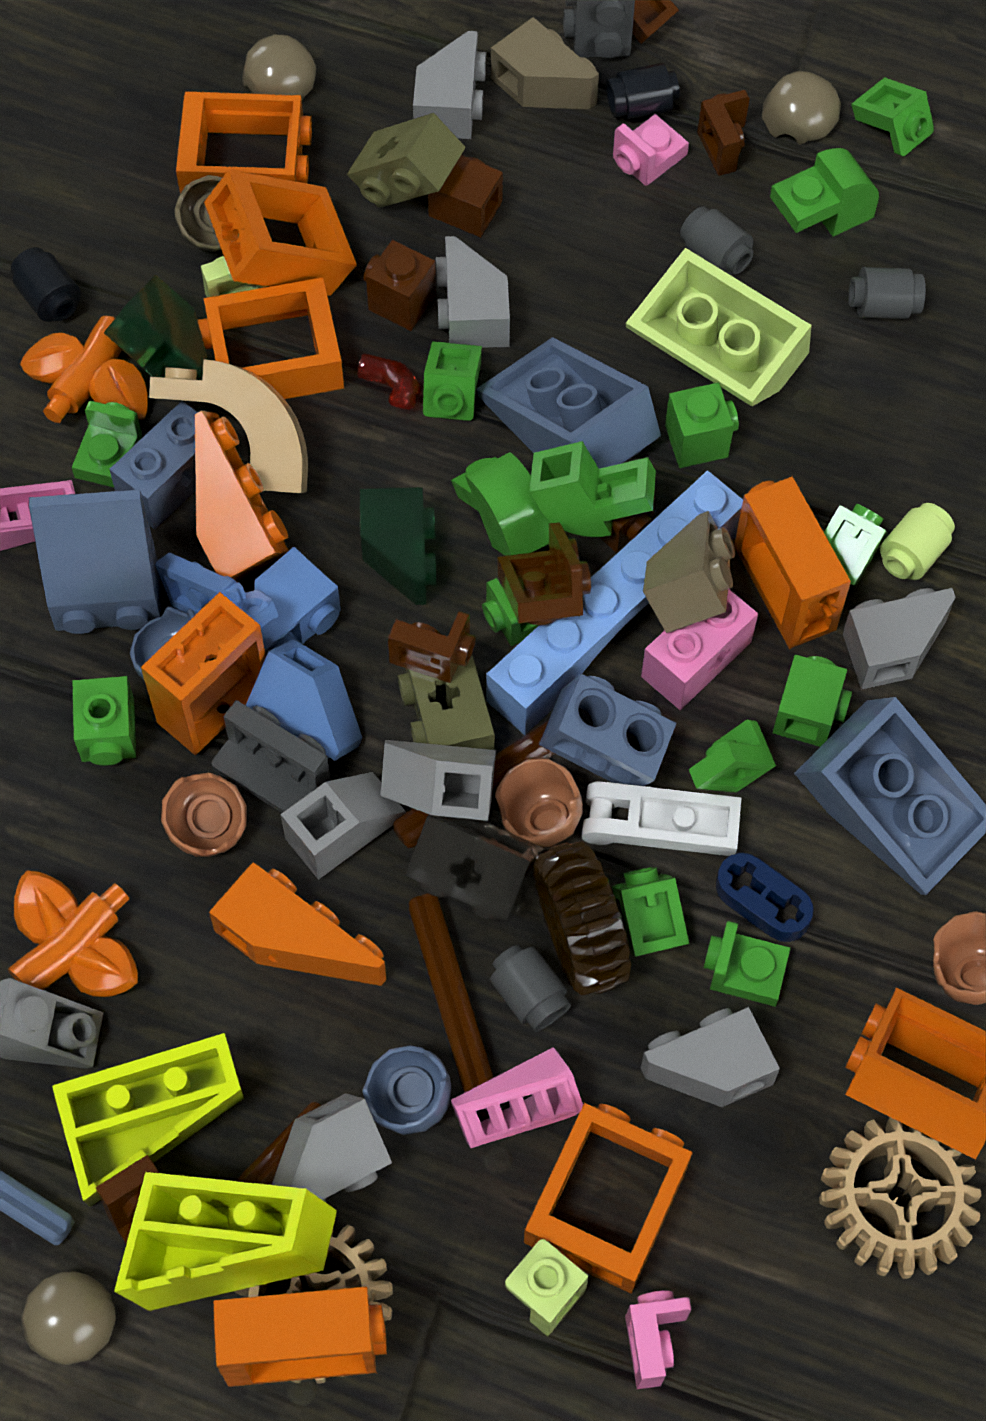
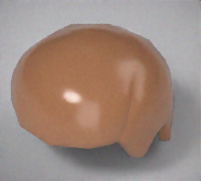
[495,758,583,849]
[161,773,247,857]
[933,911,986,1005]

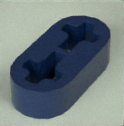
[716,853,813,942]

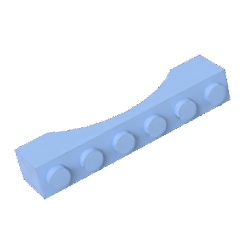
[486,470,743,735]

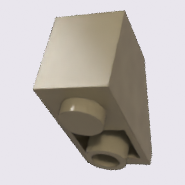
[491,17,599,110]
[643,511,735,633]

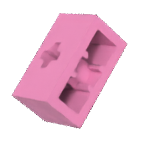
[641,589,758,710]

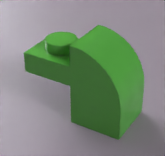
[770,148,879,237]
[529,441,656,537]
[451,452,551,556]

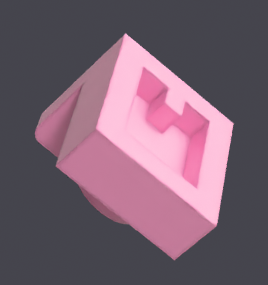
[613,114,689,186]
[625,1291,691,1389]

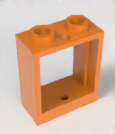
[176,92,312,194]
[204,169,357,296]
[197,277,344,399]
[734,476,851,649]
[141,592,266,756]
[845,987,986,1160]
[524,1103,692,1294]
[214,1287,387,1387]

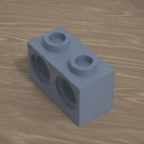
[539,674,676,786]

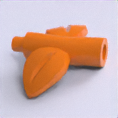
[20,316,148,423]
[8,870,138,997]

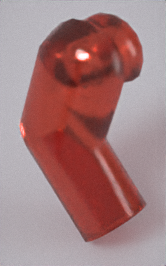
[358,353,421,410]

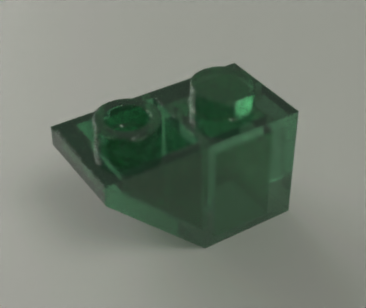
[104,275,208,401]
[360,487,436,605]

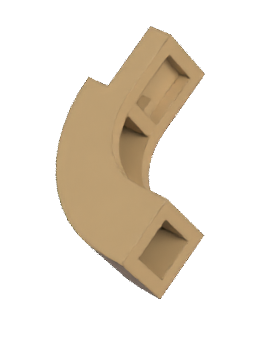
[149,359,308,493]

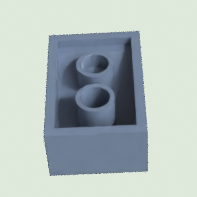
[476,337,661,469]
[29,490,161,634]
[794,697,986,895]

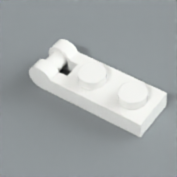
[581,782,742,856]

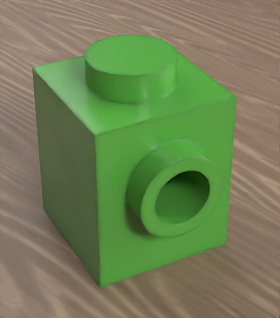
[665,382,739,468]
[773,655,852,747]
[72,676,136,766]

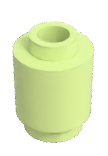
[880,503,955,580]

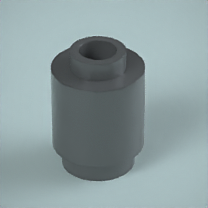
[680,206,754,275]
[848,267,926,319]
[490,944,571,1032]

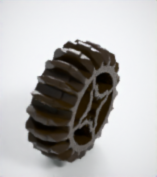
[533,841,632,996]

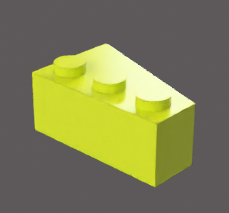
[52,1033,244,1207]
[114,1172,337,1311]

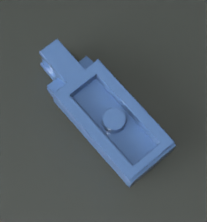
[155,552,279,628]

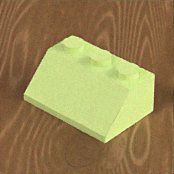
[626,248,812,406]

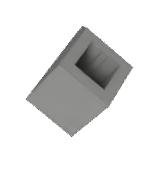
[413,31,486,139]
[436,236,510,348]
[843,588,956,690]
[380,740,496,821]
[280,772,406,880]
[0,978,103,1069]
[641,1007,780,1107]
[272,1093,392,1202]

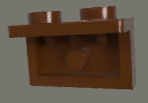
[497,522,591,625]

